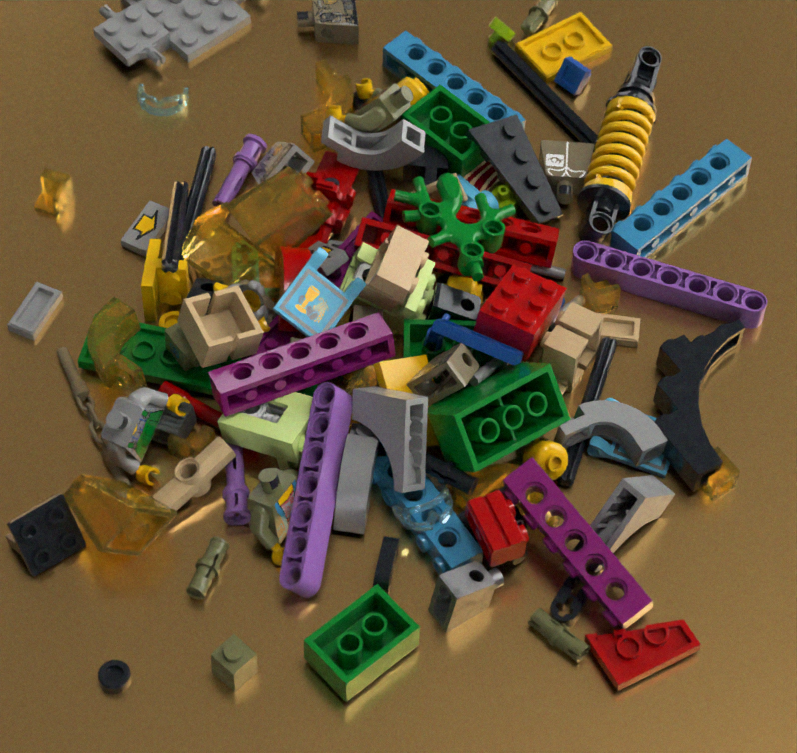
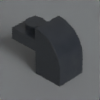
[403,145,449,185]

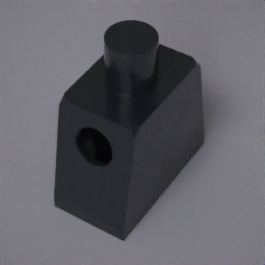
[425,282,481,321]

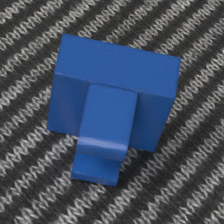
[554,56,592,95]

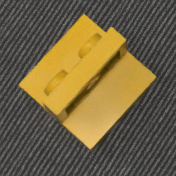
[141,238,190,321]

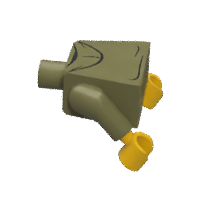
[325,78,413,133]

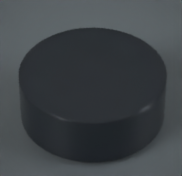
[98,660,131,694]

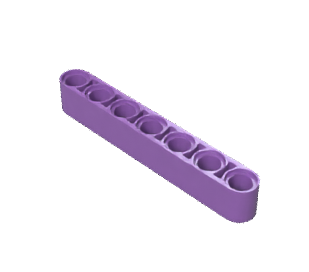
[571,240,767,329]
[279,382,353,598]

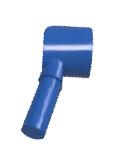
[423,313,451,351]

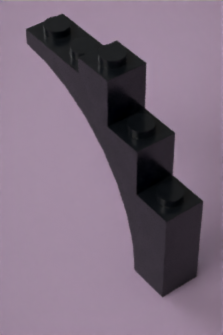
[653,319,745,492]

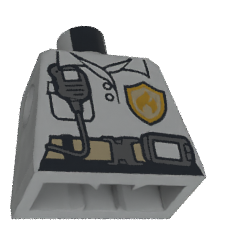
[252,142,315,204]

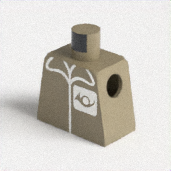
[539,140,594,204]

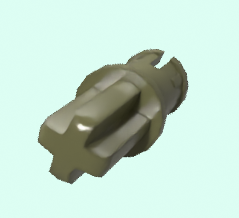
[521,0,558,36]

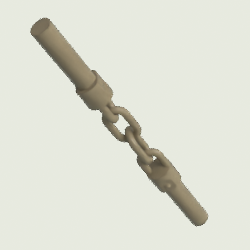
[56,347,137,503]

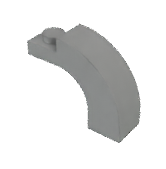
[321,115,425,170]
[554,400,668,467]
[333,423,381,534]

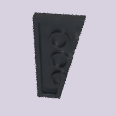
[465,114,563,224]

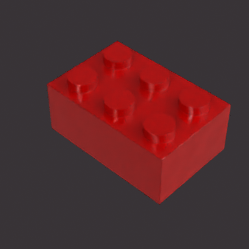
[473,264,567,362]

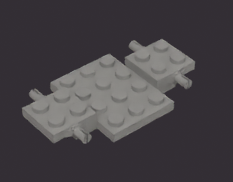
[93,0,251,67]

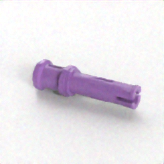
[212,134,267,211]
[222,442,251,526]

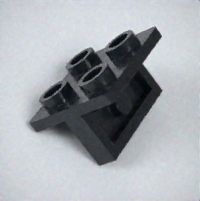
[5,493,86,576]

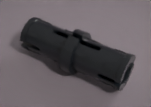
[426,451,479,496]

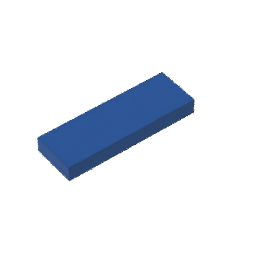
[431,318,524,365]

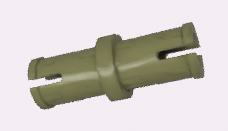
[186,536,230,600]
[528,608,590,663]

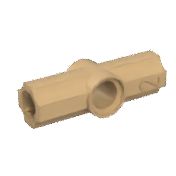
[149,437,236,518]

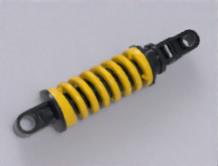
[577,46,662,245]

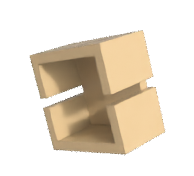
[359,225,429,312]
[177,285,264,368]
[538,302,604,393]

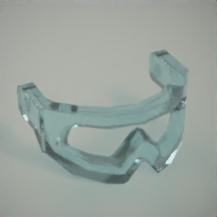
[137,83,189,116]
[392,484,453,531]

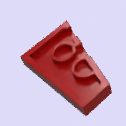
[584,619,701,691]

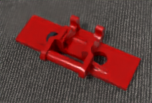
[281,150,360,248]

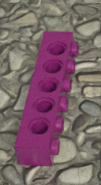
[208,312,396,417]
[502,457,653,629]

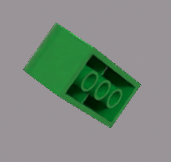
[428,363,571,472]

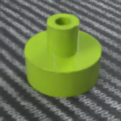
[488,17,516,44]
[491,185,519,209]

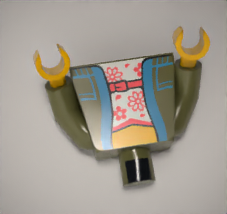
[248,467,299,566]

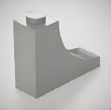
[352,386,428,493]
[573,475,675,572]

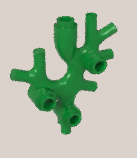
[394,173,516,281]

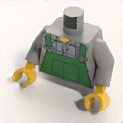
[101,387,190,486]

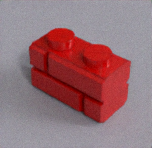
[465,490,529,567]

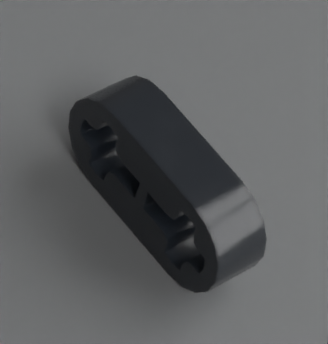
[373,536,400,593]
[549,575,590,627]

